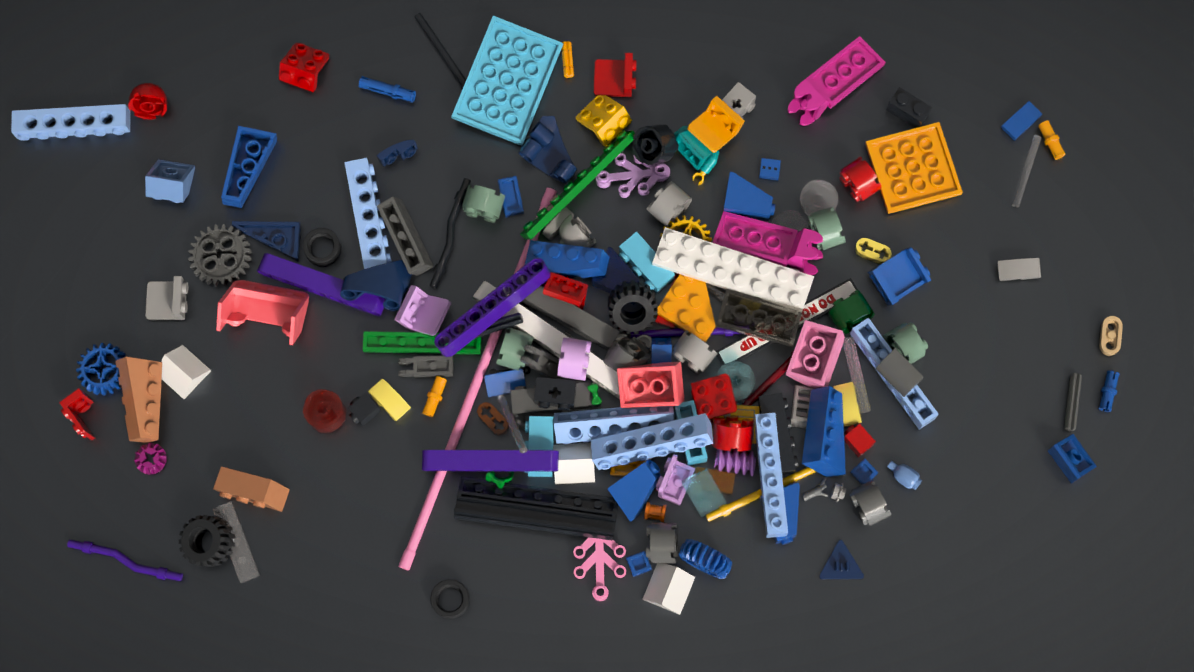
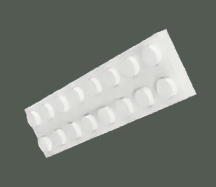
[652,227,814,314]

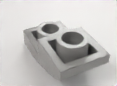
[998,258,1041,281]

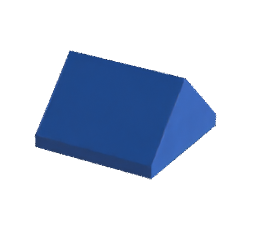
[1048,434,1097,484]

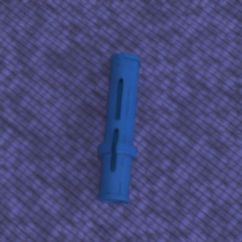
[359,76,416,103]

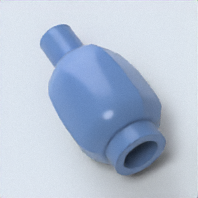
[887,461,922,490]

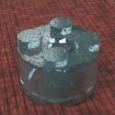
[716,361,755,405]

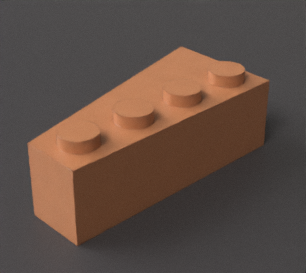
[115,357,162,443]

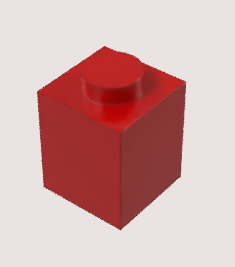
[844,424,876,458]

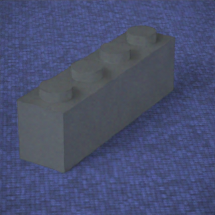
[377,197,434,276]
[510,380,592,417]

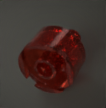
[303,389,346,433]

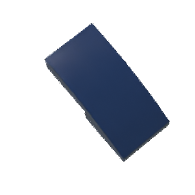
[377,139,418,167]

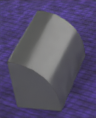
[876,348,923,397]

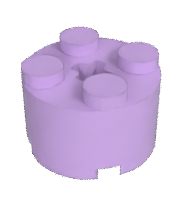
[557,338,591,381]

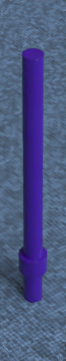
[631,324,749,338]

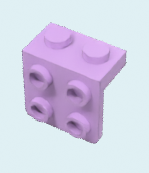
[394,285,451,336]
[656,454,695,506]

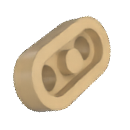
[1099,316,1123,356]

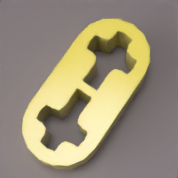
[855,238,892,264]

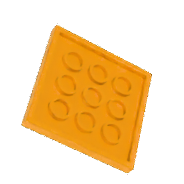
[865,122,963,214]

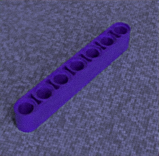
[257,253,384,316]
[434,258,550,357]
[422,450,559,472]

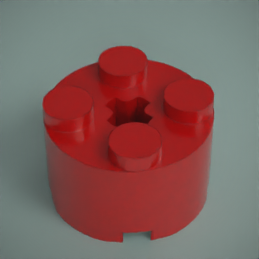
[839,156,882,202]
[712,415,754,451]

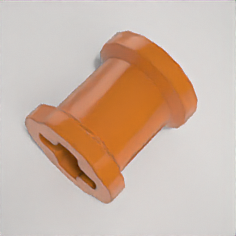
[644,502,667,523]

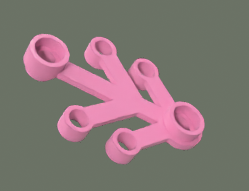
[573,537,626,601]

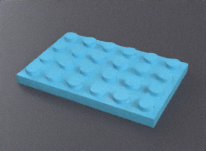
[451,16,563,146]

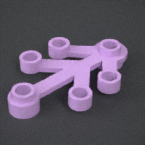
[596,153,670,198]

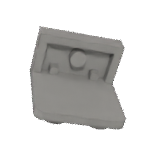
[145,276,189,320]

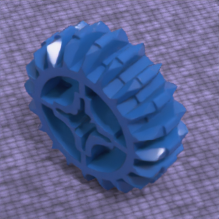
[76,343,126,396]
[679,539,733,579]

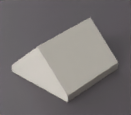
[161,345,211,399]
[553,443,595,485]
[643,563,695,615]

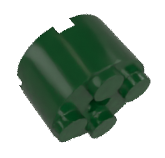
[828,290,875,334]

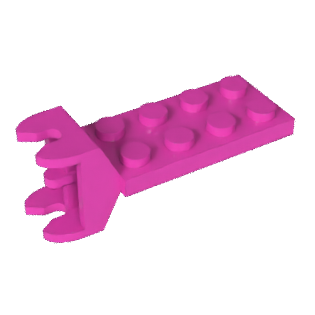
[787,36,886,126]
[712,211,823,275]

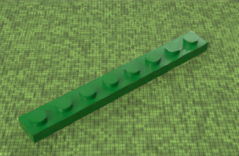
[520,130,635,240]

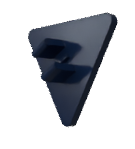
[819,540,864,579]

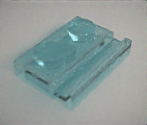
[682,468,727,517]

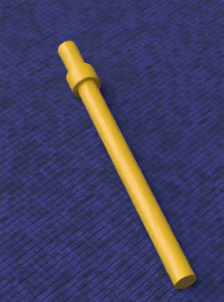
[705,467,816,522]

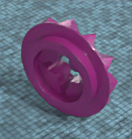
[134,443,167,475]

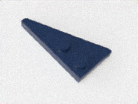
[232,221,300,260]

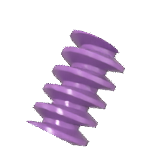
[714,449,757,477]

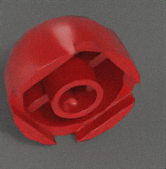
[128,83,167,120]

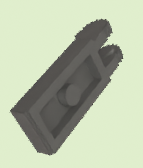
[520,345,561,379]
[398,356,453,377]

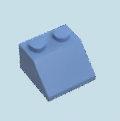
[145,159,195,203]

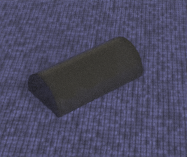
[716,289,803,347]

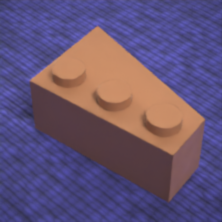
[213,467,290,512]

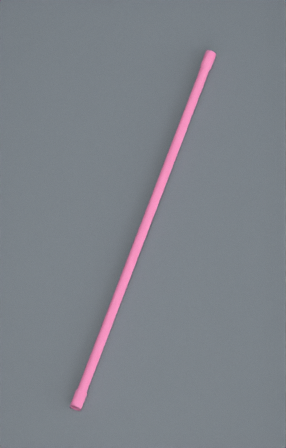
[398,188,557,571]

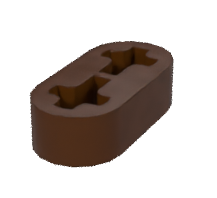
[477,402,508,436]

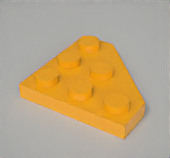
[657,274,716,343]

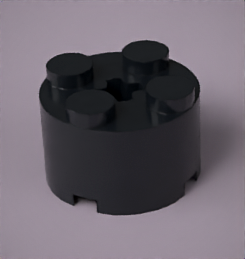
[632,124,679,165]

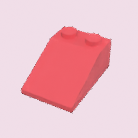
[617,362,685,408]

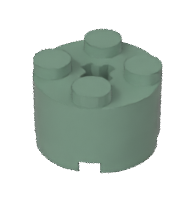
[462,185,505,223]
[808,206,846,250]
[882,322,928,364]
[496,327,533,371]

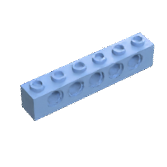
[11,104,130,141]
[344,158,392,269]
[850,318,939,430]
[554,406,675,444]
[591,413,713,470]
[754,413,788,538]

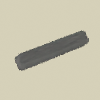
[1064,373,1082,431]

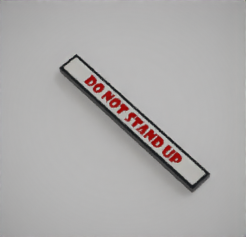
[716,278,858,369]

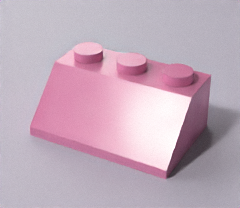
[786,320,845,389]

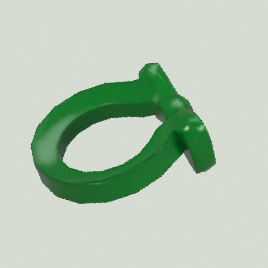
[587,382,602,406]
[486,471,514,489]

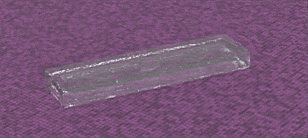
[213,502,260,583]

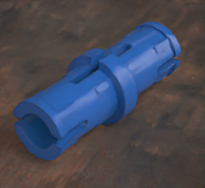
[1099,370,1120,412]

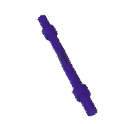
[67,539,183,581]

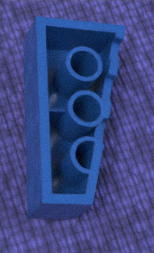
[221,126,277,208]
[524,240,610,282]
[802,386,846,477]

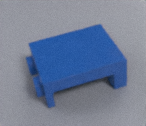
[867,247,931,306]

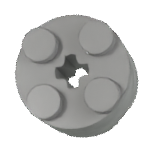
[646,181,692,227]
[672,330,717,375]

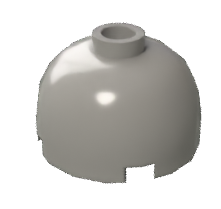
[559,213,596,248]

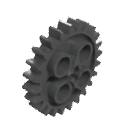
[188,224,252,287]

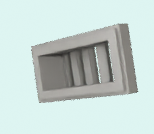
[790,385,814,429]

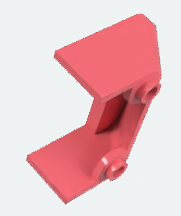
[216,280,309,345]

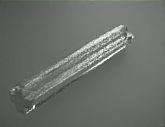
[843,337,871,413]

